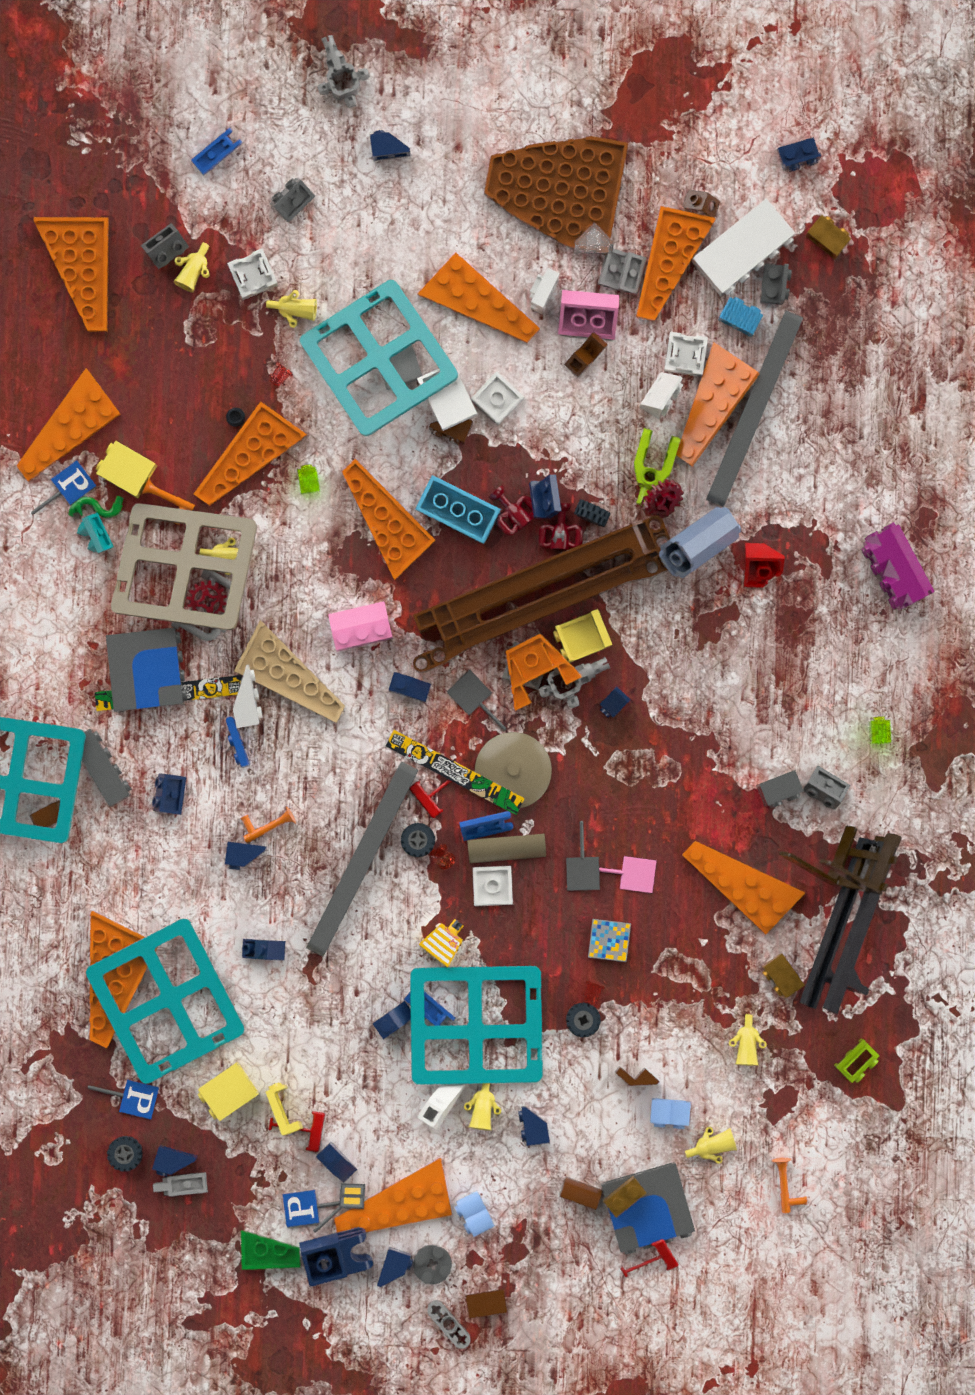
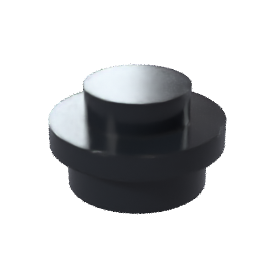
[226,408,245,427]

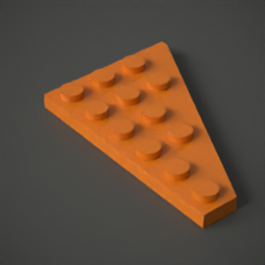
[34,217,109,332]
[89,911,158,1048]

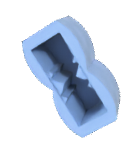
[650,1098,691,1129]
[455,1191,495,1237]

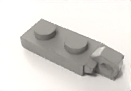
[153,1172,208,1196]

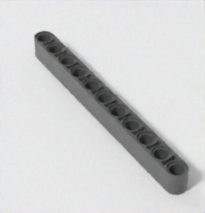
[706,310,803,507]
[306,761,418,957]

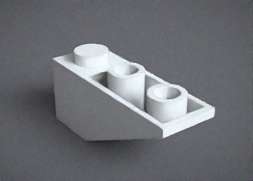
[233,665,263,728]
[417,1084,466,1130]

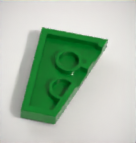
[241,1230,301,1270]

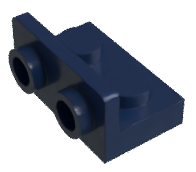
[777,137,822,172]
[529,475,561,519]
[152,773,186,815]

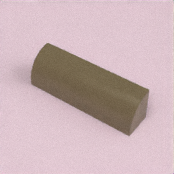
[468,834,546,863]

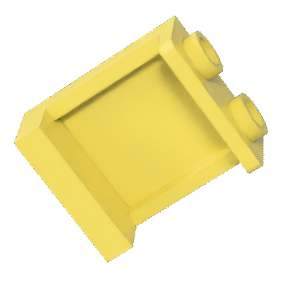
[96,441,157,498]
[553,609,612,663]
[198,1062,259,1121]
[265,1083,303,1136]

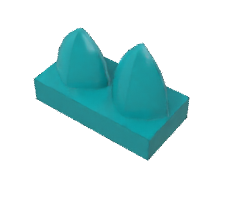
[77,513,114,554]

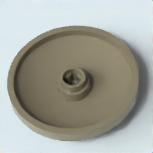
[475,732,552,808]

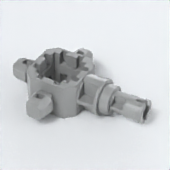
[317,35,370,108]
[538,657,610,708]

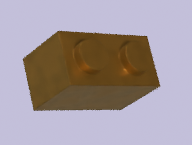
[806,215,851,260]
[762,953,805,999]
[603,1176,646,1218]

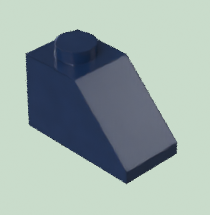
[370,130,411,161]
[389,672,431,702]
[599,686,631,718]
[225,842,267,870]
[372,1001,411,1040]
[316,1142,357,1183]
[152,1145,198,1177]
[377,1247,413,1287]

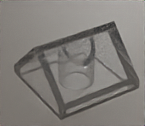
[574,222,614,254]

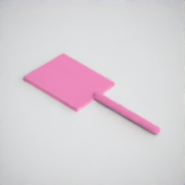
[599,856,656,893]

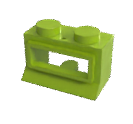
[834,1038,879,1083]

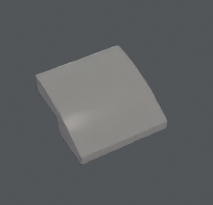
[598,247,647,295]
[382,345,422,390]

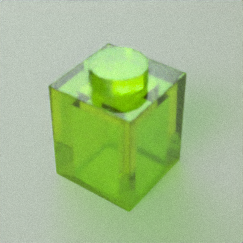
[868,716,891,744]

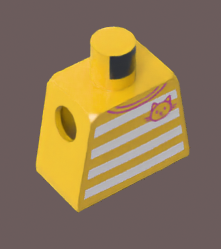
[419,919,464,967]

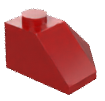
[743,543,785,588]

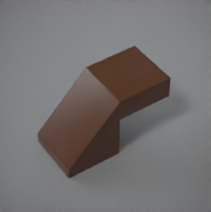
[564,332,608,377]
[29,800,78,828]
[615,1066,660,1086]

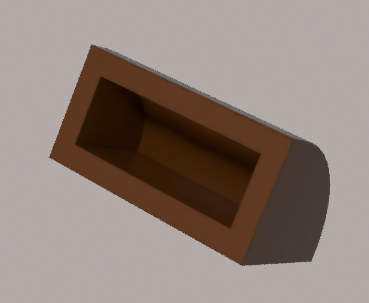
[559,1176,602,1210]
[465,1289,507,1318]

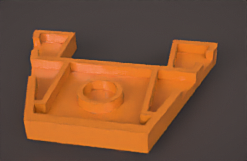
[506,634,582,711]

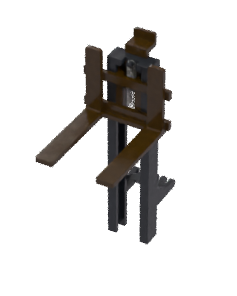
[779,825,902,1014]

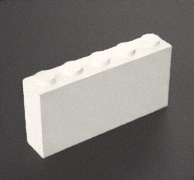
[692,198,795,296]

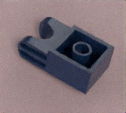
[299,1227,374,1287]

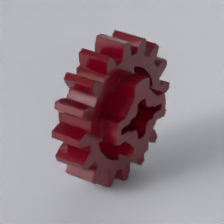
[643,479,684,518]
[186,580,227,614]

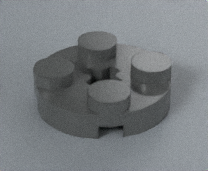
[413,1244,452,1284]

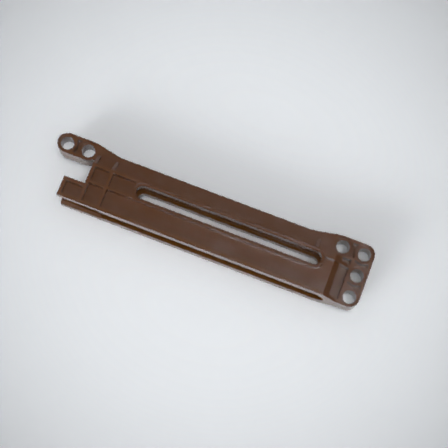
[413,516,671,673]

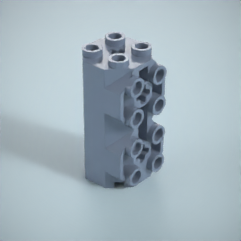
[659,507,741,578]

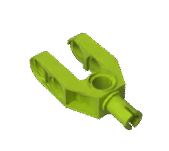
[634,428,681,506]

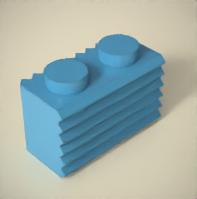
[718,297,763,338]

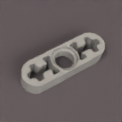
[427,1300,470,1349]

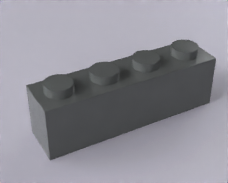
[82,729,132,807]

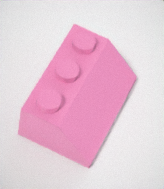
[558,290,619,340]
[328,601,393,652]

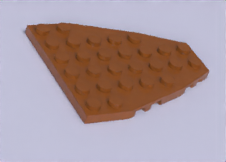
[484,136,628,255]

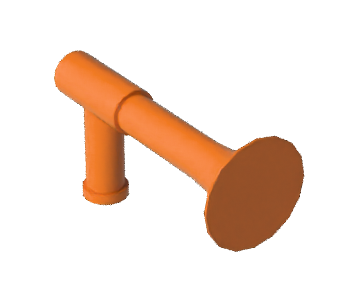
[141,478,195,526]
[240,806,296,843]
[772,1157,807,1213]

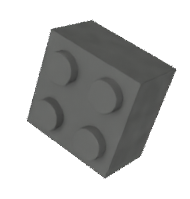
[756,770,804,809]

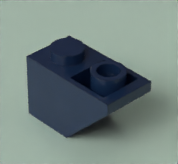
[242,939,286,960]
[518,1105,550,1146]

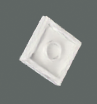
[471,371,524,425]
[473,866,513,906]

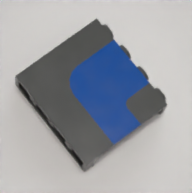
[106,627,187,713]
[601,1162,695,1254]

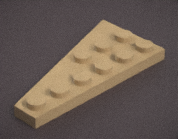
[234,620,345,723]

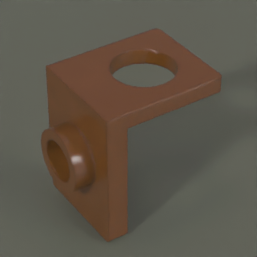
[682,190,720,218]

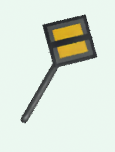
[313,1183,365,1233]

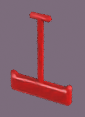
[409,779,451,818]
[268,1111,325,1152]
[620,1239,679,1277]

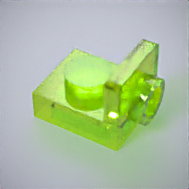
[297,464,320,494]

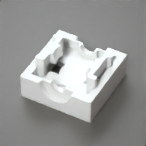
[227,248,278,300]
[529,268,560,314]
[664,332,708,377]

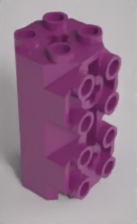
[861,522,935,611]

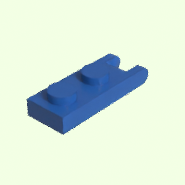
[191,128,243,176]
[226,717,250,768]
[459,811,514,841]
[404,991,456,1026]

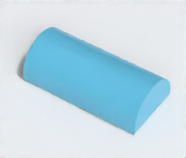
[415,475,501,544]

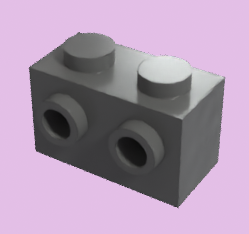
[141,223,189,269]

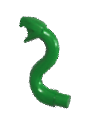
[68,496,124,518]

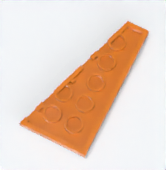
[636,206,716,321]
[417,252,540,343]
[676,342,760,467]
[16,368,121,482]
[194,402,307,506]
[342,458,436,581]
[682,841,805,935]
[334,1157,452,1233]

